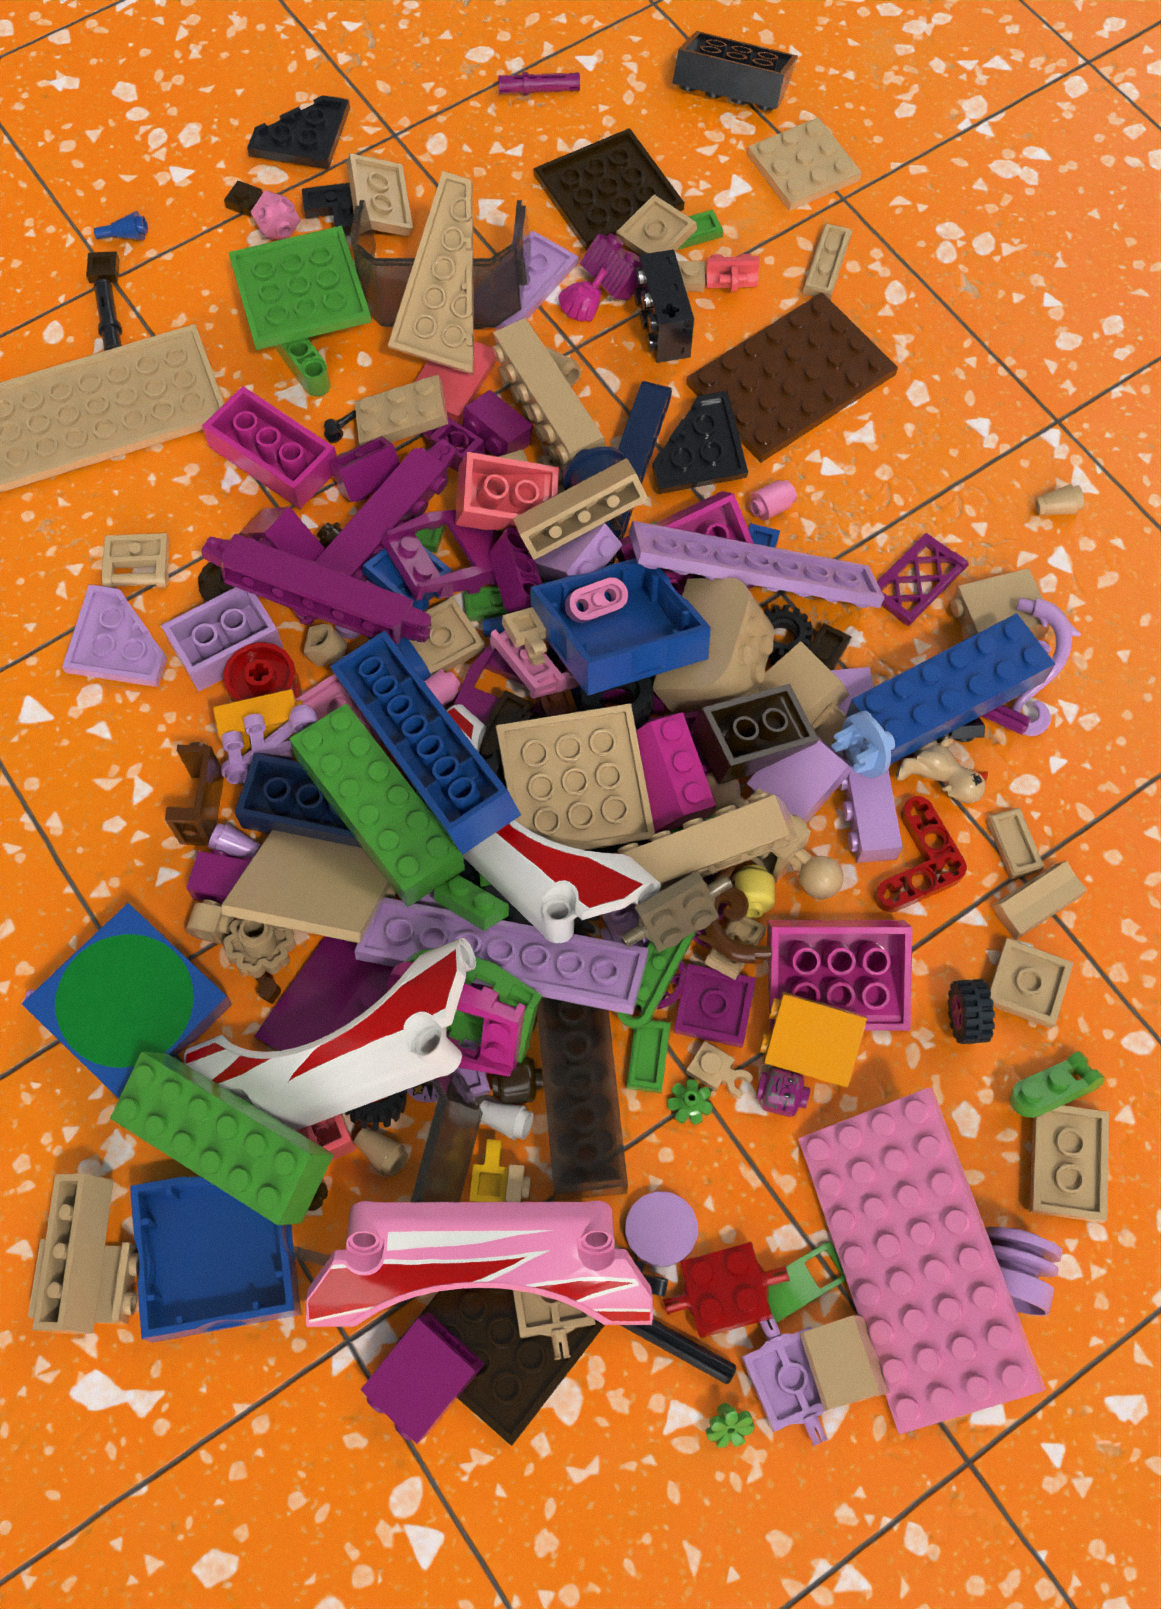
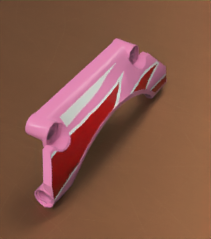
[306,1201,653,1327]

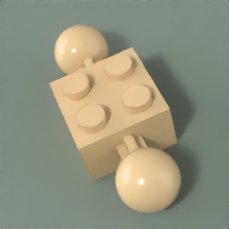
[705,771,844,899]

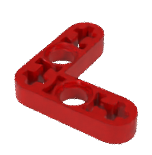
[874,796,967,913]

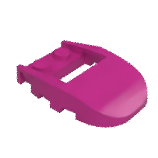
[387,962,526,1077]

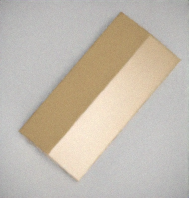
[991,861,1087,940]

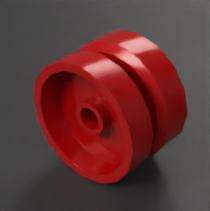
[223,642,302,702]

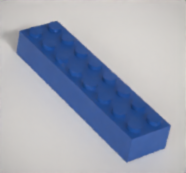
[330,630,521,855]

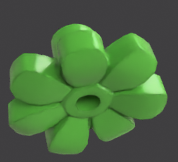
[667,1079,713,1125]
[705,1403,755,1448]

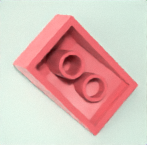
[455,452,559,530]

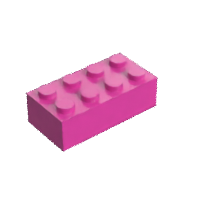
[202,386,337,509]

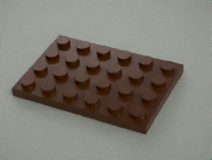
[686,292,898,463]

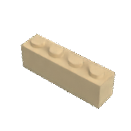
[513,458,649,560]
[32,1173,114,1334]

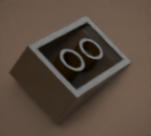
[691,683,818,785]

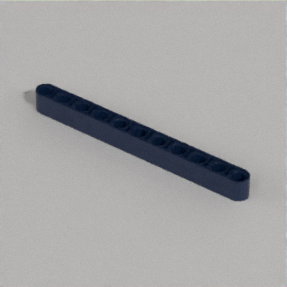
[547,381,672,661]

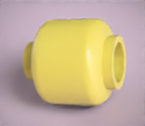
[731,865,775,918]

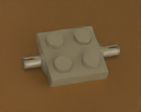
[621,871,733,953]

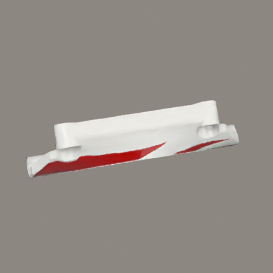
[416,704,661,943]
[184,938,476,1131]

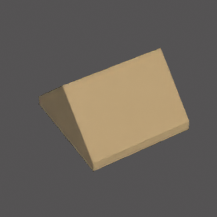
[800,1315,889,1411]

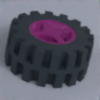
[948,979,995,1044]

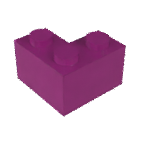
[240,507,325,562]

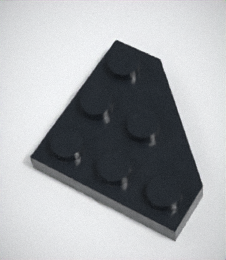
[247,95,350,169]
[652,390,748,494]

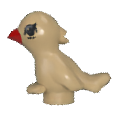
[896,736,988,804]

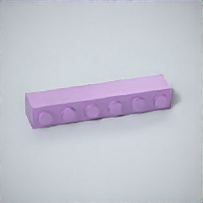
[831,667,902,863]

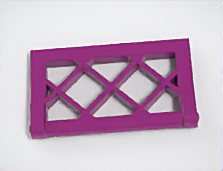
[877,533,969,626]

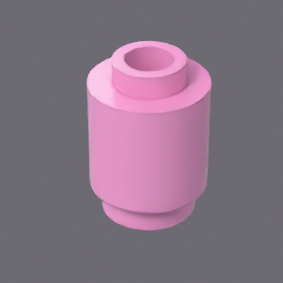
[749,480,797,520]
[424,669,461,707]

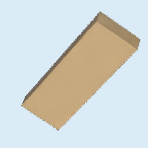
[803,223,852,300]

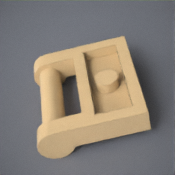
[102,533,170,588]

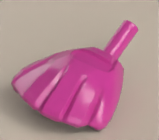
[558,268,607,322]

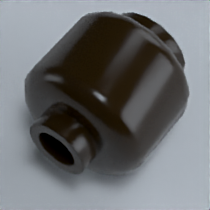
[492,1057,543,1104]

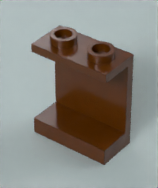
[165,742,224,846]

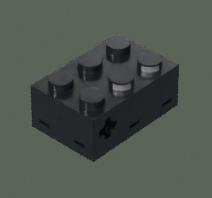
[634,249,694,363]

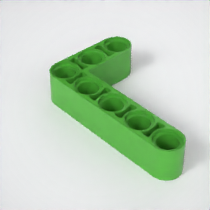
[274,338,331,397]

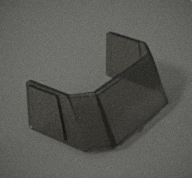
[350,200,531,329]
[292,1072,483,1266]

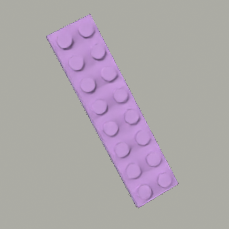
[629,521,884,608]
[355,897,649,1015]

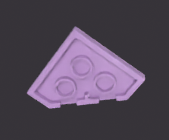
[62,584,167,687]

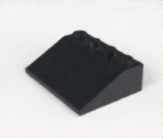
[672,31,798,111]

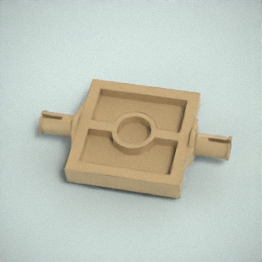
[513,1290,596,1360]

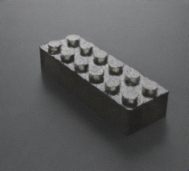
[537,997,628,1201]

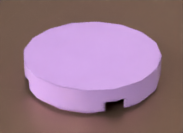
[625,1191,698,1267]

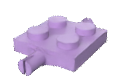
[741,1313,828,1446]

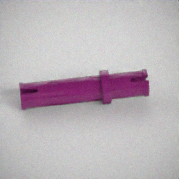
[498,72,580,95]

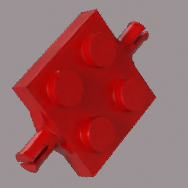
[663,1242,790,1338]

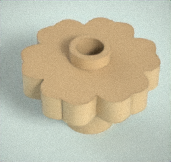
[223,918,296,978]

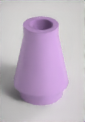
[208,823,262,859]

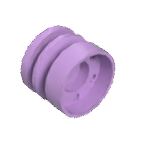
[985,1226,1063,1316]

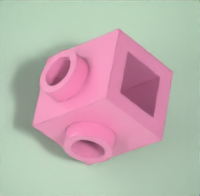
[251,190,301,240]

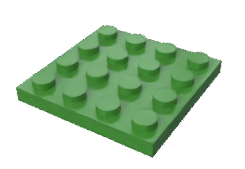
[228,226,372,350]

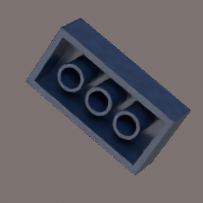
[235,753,362,848]

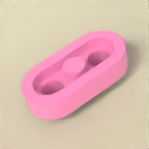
[565,578,628,623]

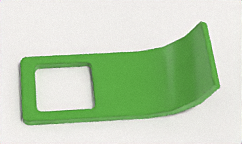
[767,1242,846,1327]

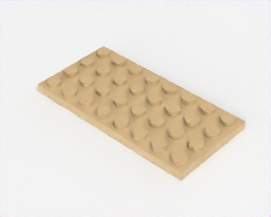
[0,324,224,493]

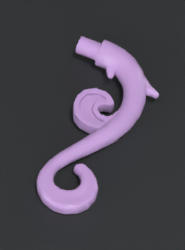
[1012,598,1081,737]

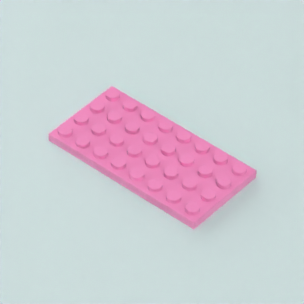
[798,1088,1046,1434]

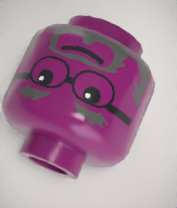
[756,1066,810,1117]

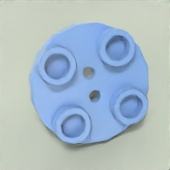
[831,710,895,778]

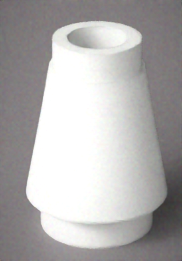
[477,1100,534,1141]

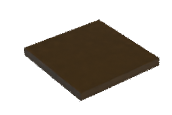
[533,128,685,252]
[396,1288,605,1446]

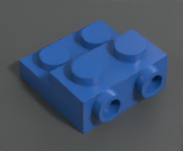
[362,545,452,612]

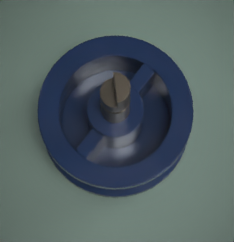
[562,447,626,530]

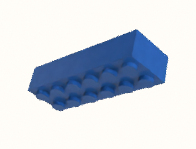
[846,613,1055,764]

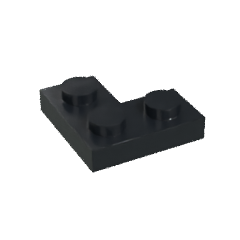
[302,183,365,235]

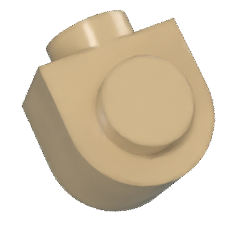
[304,624,347,667]
[185,900,234,945]

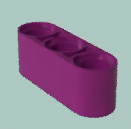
[489,527,542,613]

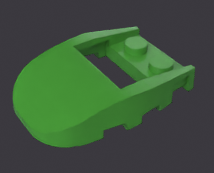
[404,949,542,1063]

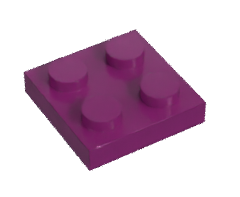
[674,964,756,1048]

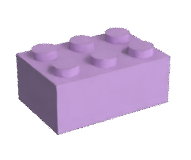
[161,587,284,692]

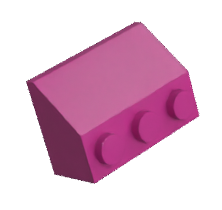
[636,712,716,834]

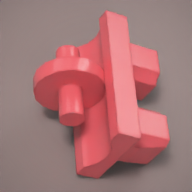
[706,254,760,292]

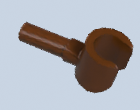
[255,975,281,1004]

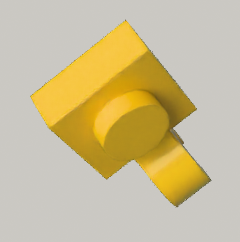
[469,1139,509,1202]

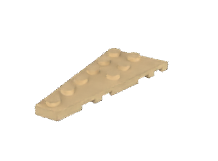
[388,171,474,375]

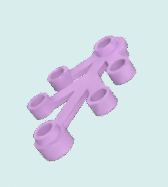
[221,705,318,784]

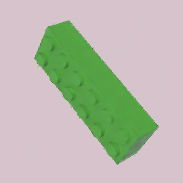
[289,703,465,908]
[110,1052,334,1225]

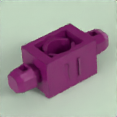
[422,417,486,472]

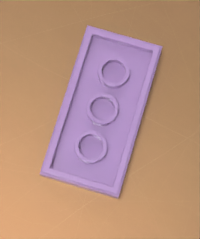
[474,230,578,330]

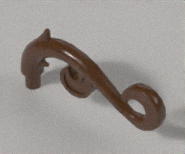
[697,865,772,964]

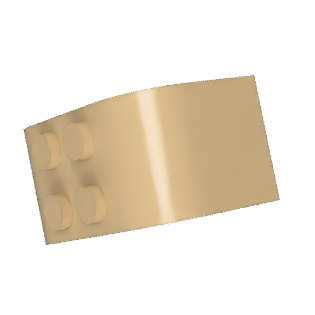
[653,577,774,715]

